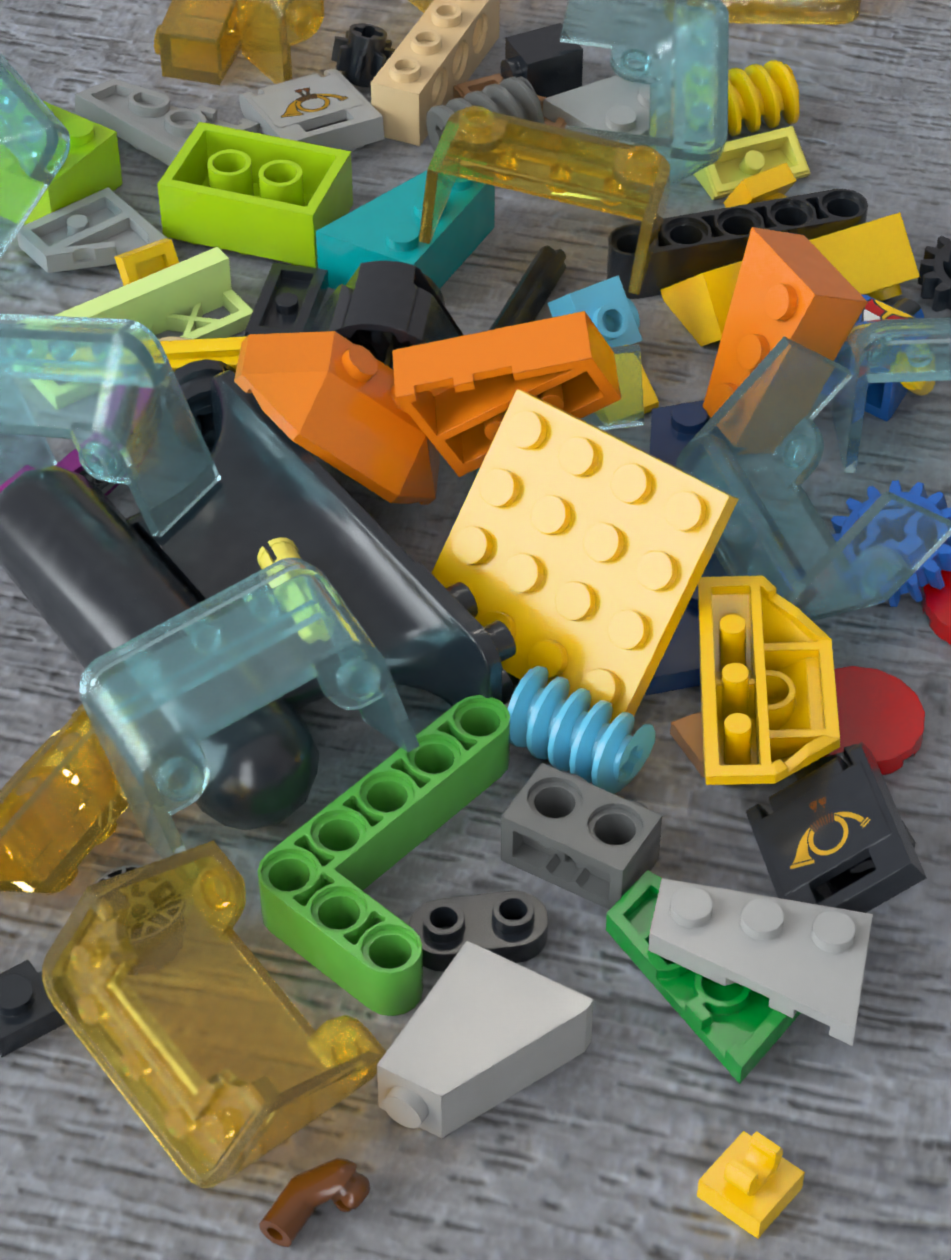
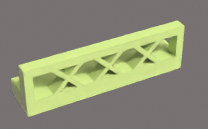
[19,247,253,411]

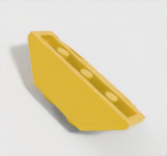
[698,575,840,785]

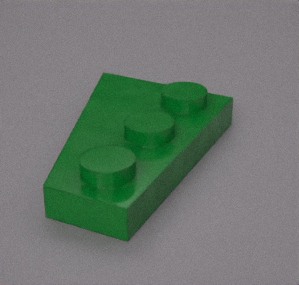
[606,870,801,1084]

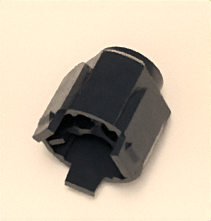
[311,261,464,370]

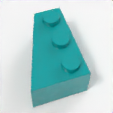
[316,159,495,290]

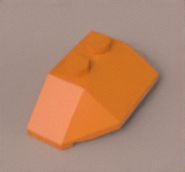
[234,331,440,505]

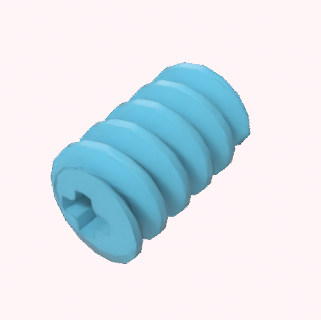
[508,666,655,794]

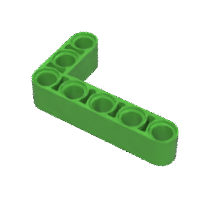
[257,695,510,1016]

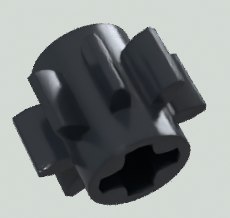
[331,23,395,87]

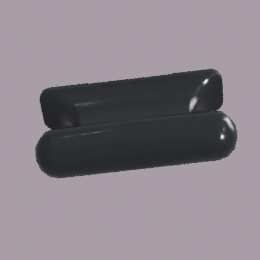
[0,370,516,830]

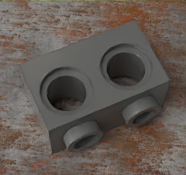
[501,763,662,910]

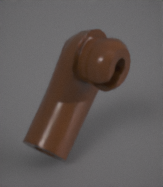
[259,1158,370,1247]

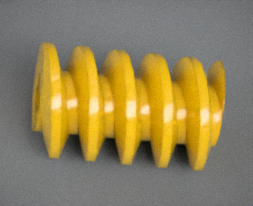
[683,60,800,141]

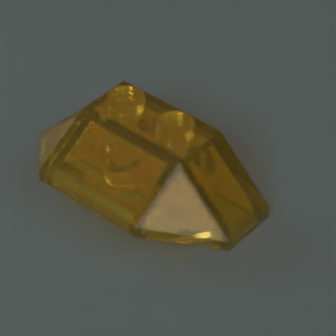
[0,694,135,895]

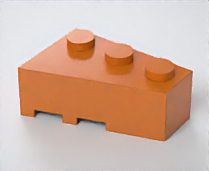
[703,227,867,448]
[392,311,621,477]

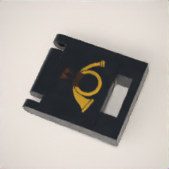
[746,742,927,913]

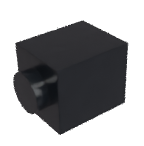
[500,23,583,98]

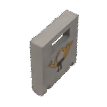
[239,68,385,150]

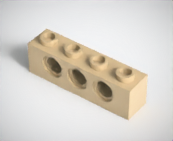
[371,0,500,146]

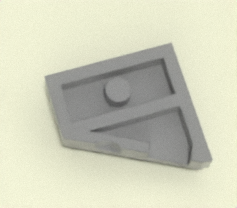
[16,187,167,273]

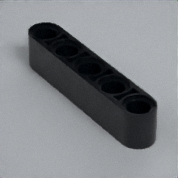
[606,189,868,299]

